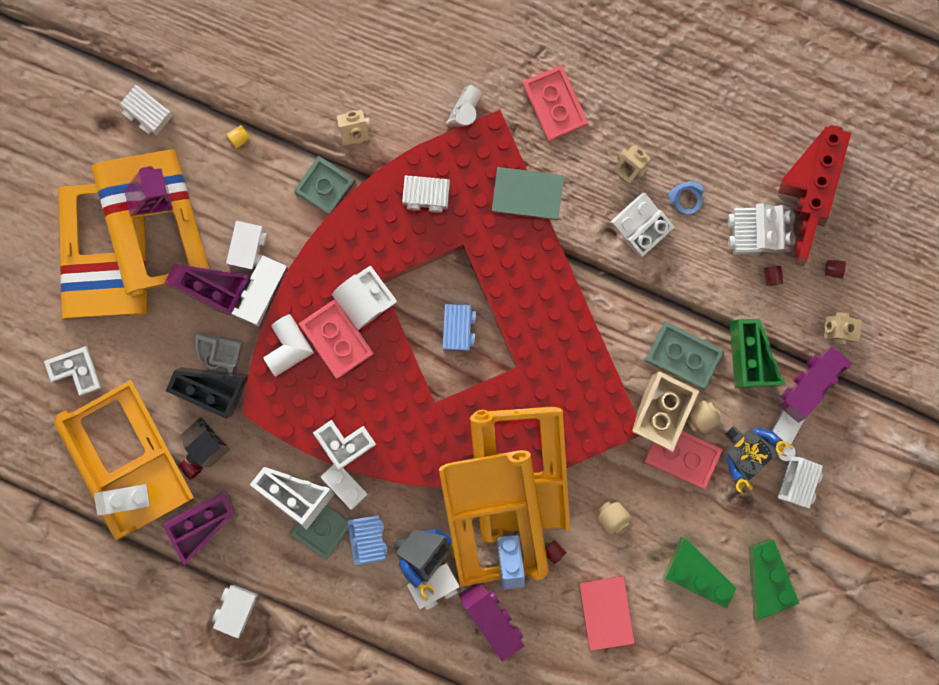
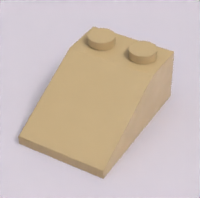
[632,371,699,452]

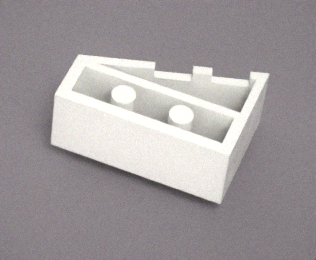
[232,255,289,328]
[250,467,334,530]

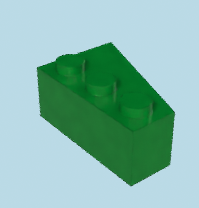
[730,318,786,389]
[663,537,736,608]
[748,539,800,620]

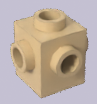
[337,110,372,145]
[613,145,651,184]
[824,312,862,345]

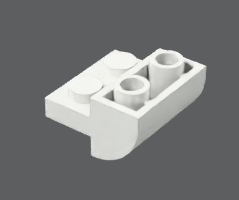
[610,192,675,257]
[756,203,796,253]
[332,266,397,330]

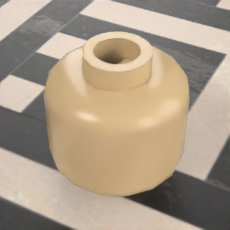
[687,400,722,434]
[598,502,631,536]

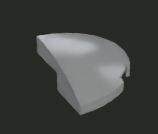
[195,333,243,373]

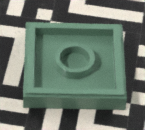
[294,156,355,215]
[290,505,349,560]

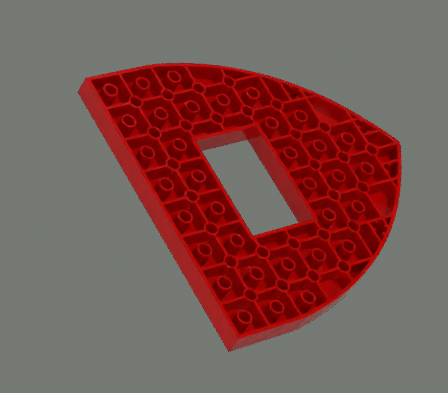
[242,110,639,487]

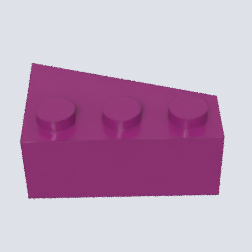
[124,166,173,217]
[165,263,249,315]
[778,346,853,423]
[163,490,236,566]
[458,583,525,662]

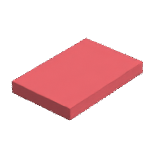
[522,65,589,142]
[299,299,374,380]
[644,431,723,490]
[579,576,635,651]

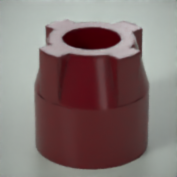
[825,260,846,279]
[764,266,784,286]
[178,457,203,480]
[545,539,567,565]

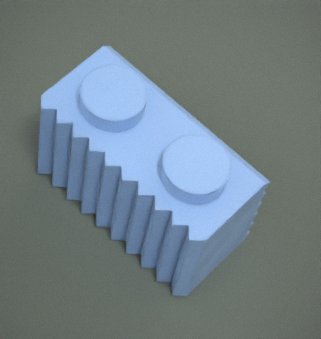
[443,304,476,351]
[347,516,387,565]
[497,535,525,590]

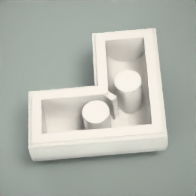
[446,85,483,129]
[263,314,314,377]
[44,346,102,396]
[313,420,376,471]

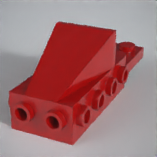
[778,125,851,266]

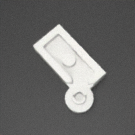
[772,410,805,461]

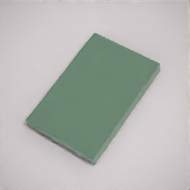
[492,167,564,220]
[645,321,724,391]

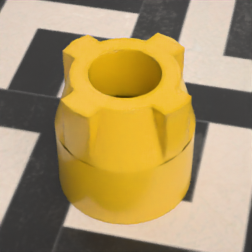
[226,125,250,149]

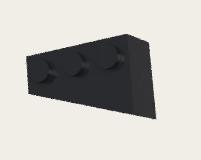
[166,367,248,419]
[181,417,230,467]

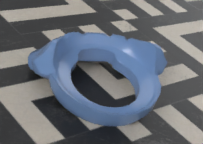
[668,181,705,214]

